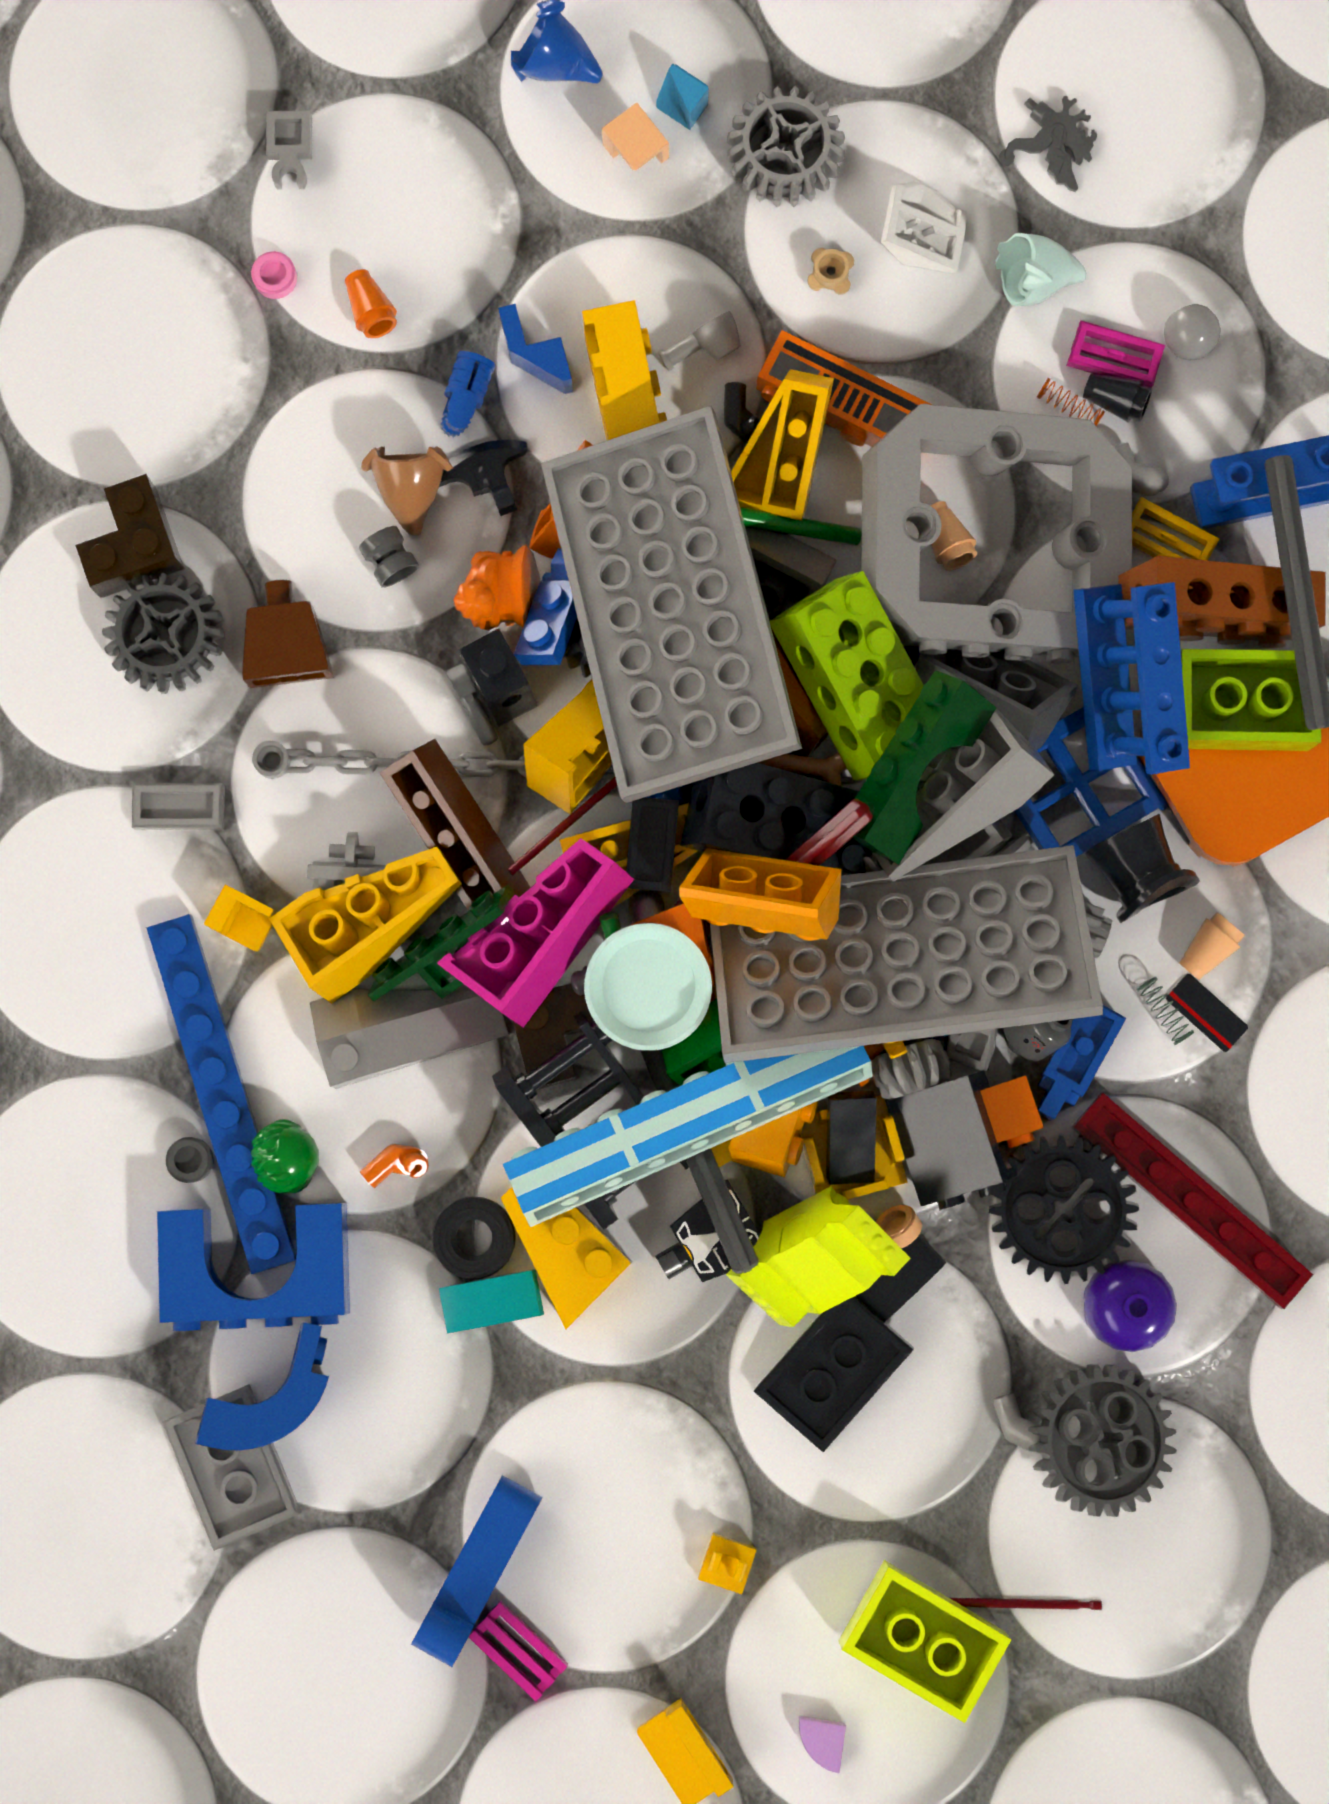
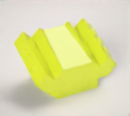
[726,1186,911,1327]

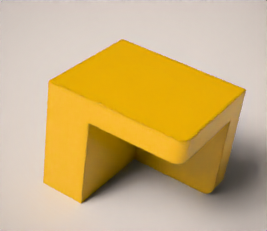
[204,884,277,952]

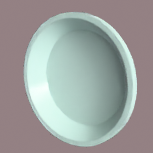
[584,923,712,1050]

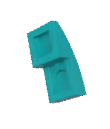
[439,1269,544,1334]

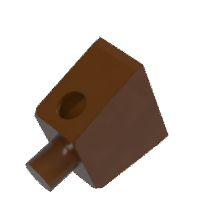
[242,580,334,688]

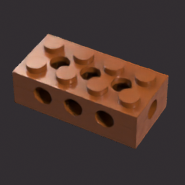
[1118,556,1326,648]

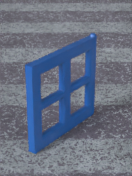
[1015,707,1167,857]

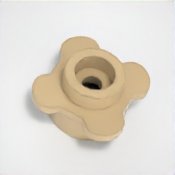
[807,248,854,295]

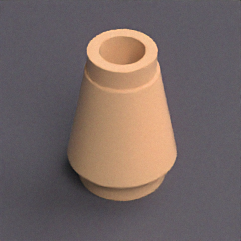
[930,501,977,571]
[1179,912,1245,981]

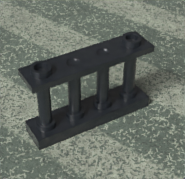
[492,1011,689,1230]

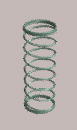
[1136,976,1194,1045]

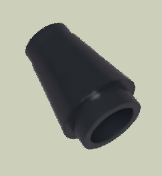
[1083,373,1153,423]

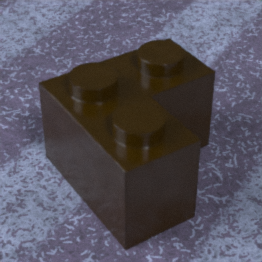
[75,474,184,598]
[513,983,594,1090]

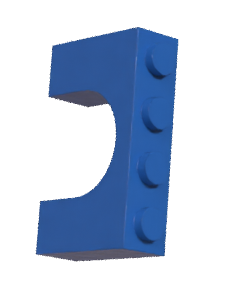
[157,1203,350,1331]

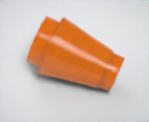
[345,269,397,339]

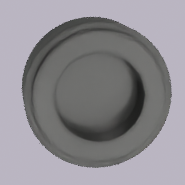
[166,1137,214,1183]

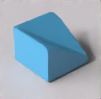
[656,64,709,130]

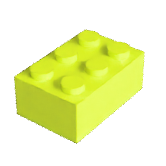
[838,1560,1011,1723]

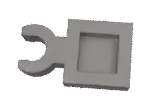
[266,110,312,190]

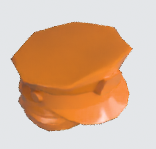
[453,544,540,631]

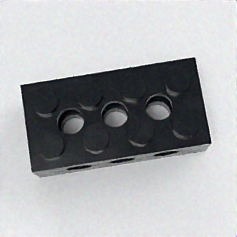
[680,763,873,876]

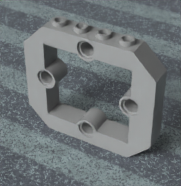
[861,404,1132,664]

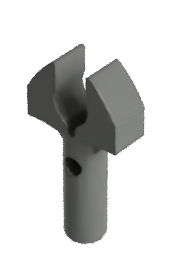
[446,663,498,746]

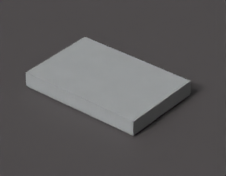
[162,1384,301,1551]

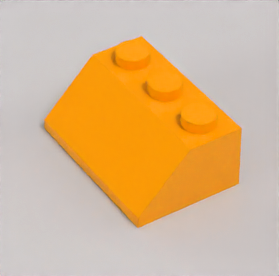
[679,848,842,941]

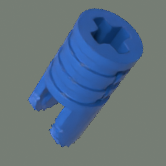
[440,351,496,438]

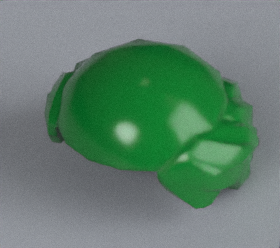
[250,1119,319,1193]

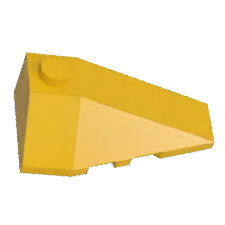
[269,847,462,1004]

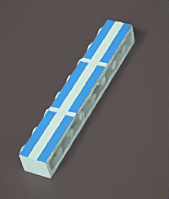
[503,1046,873,1227]

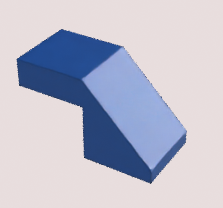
[498,304,573,394]

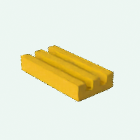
[1132,497,1219,560]

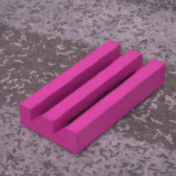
[1066,320,1165,387]
[468,1600,568,1701]

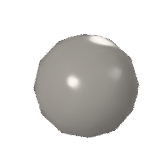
[1163,304,1221,360]

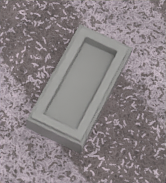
[132,783,225,830]

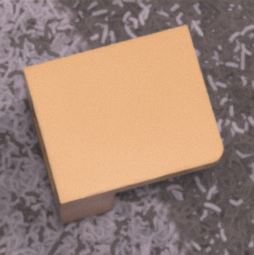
[602,103,669,170]

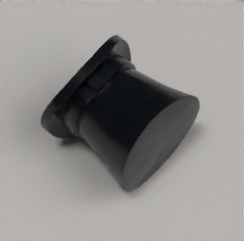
[1085,814,1200,923]

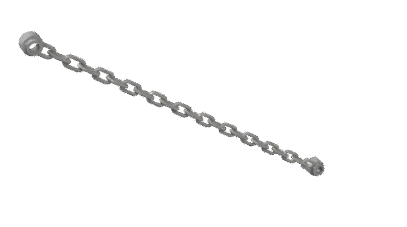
[252,741,935,784]

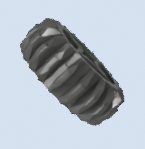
[102,572,225,694]

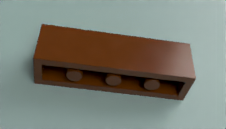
[379,739,531,911]

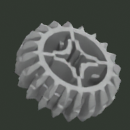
[727,86,845,207]

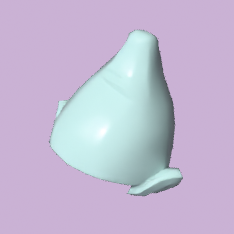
[995,233,1086,306]

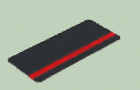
[1166,974,1248,1052]

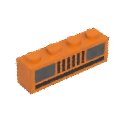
[756,330,932,447]

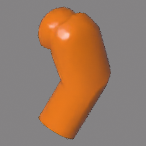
[360,1144,429,1188]

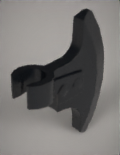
[439,440,528,516]

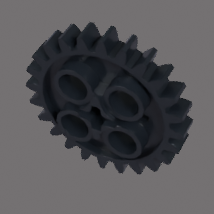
[989,1133,1139,1284]

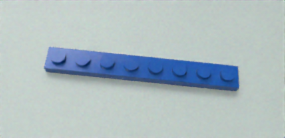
[146,914,297,1275]

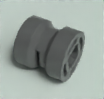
[359,526,419,587]

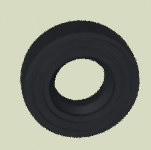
[433,1197,516,1279]

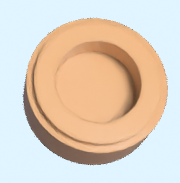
[876,1205,922,1249]

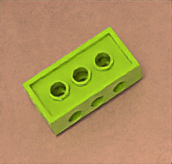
[769,571,924,780]

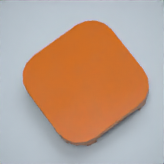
[1139,727,1329,867]

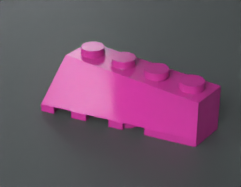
[437,838,634,1028]

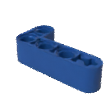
[411,1475,543,1667]

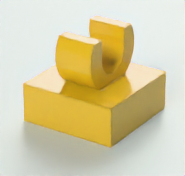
[698,1533,757,1595]

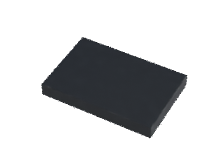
[753,1296,914,1452]

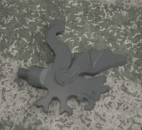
[999,96,1097,192]

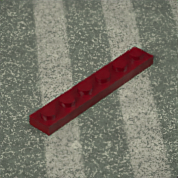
[1071,1093,1314,1309]

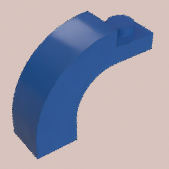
[195,1322,329,1451]

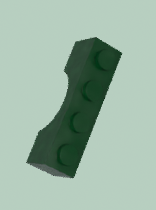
[852,670,997,865]

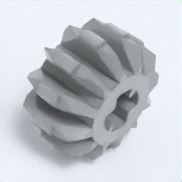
[871,1039,951,1100]

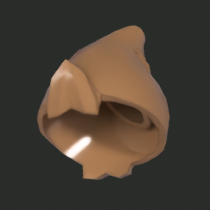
[361,446,453,536]

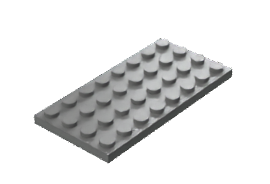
[541,406,802,803]
[710,845,1103,1063]

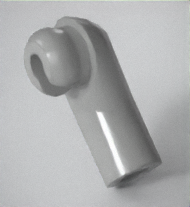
[1115,443,1169,496]
[992,1393,1042,1452]

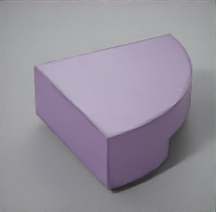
[799,1716,846,1773]

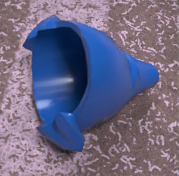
[511,0,603,84]

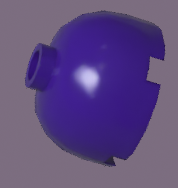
[1083,1260,1177,1352]

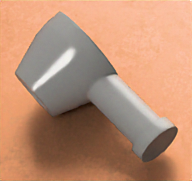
[658,311,741,371]

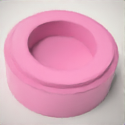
[251,251,297,299]

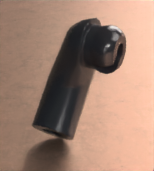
[724,382,762,443]

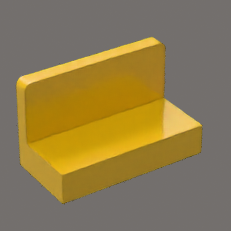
[637,1698,734,1804]

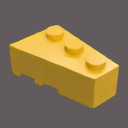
[582,300,667,441]
[731,369,834,521]
[523,679,612,814]

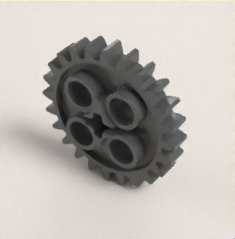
[1028,1364,1177,1517]

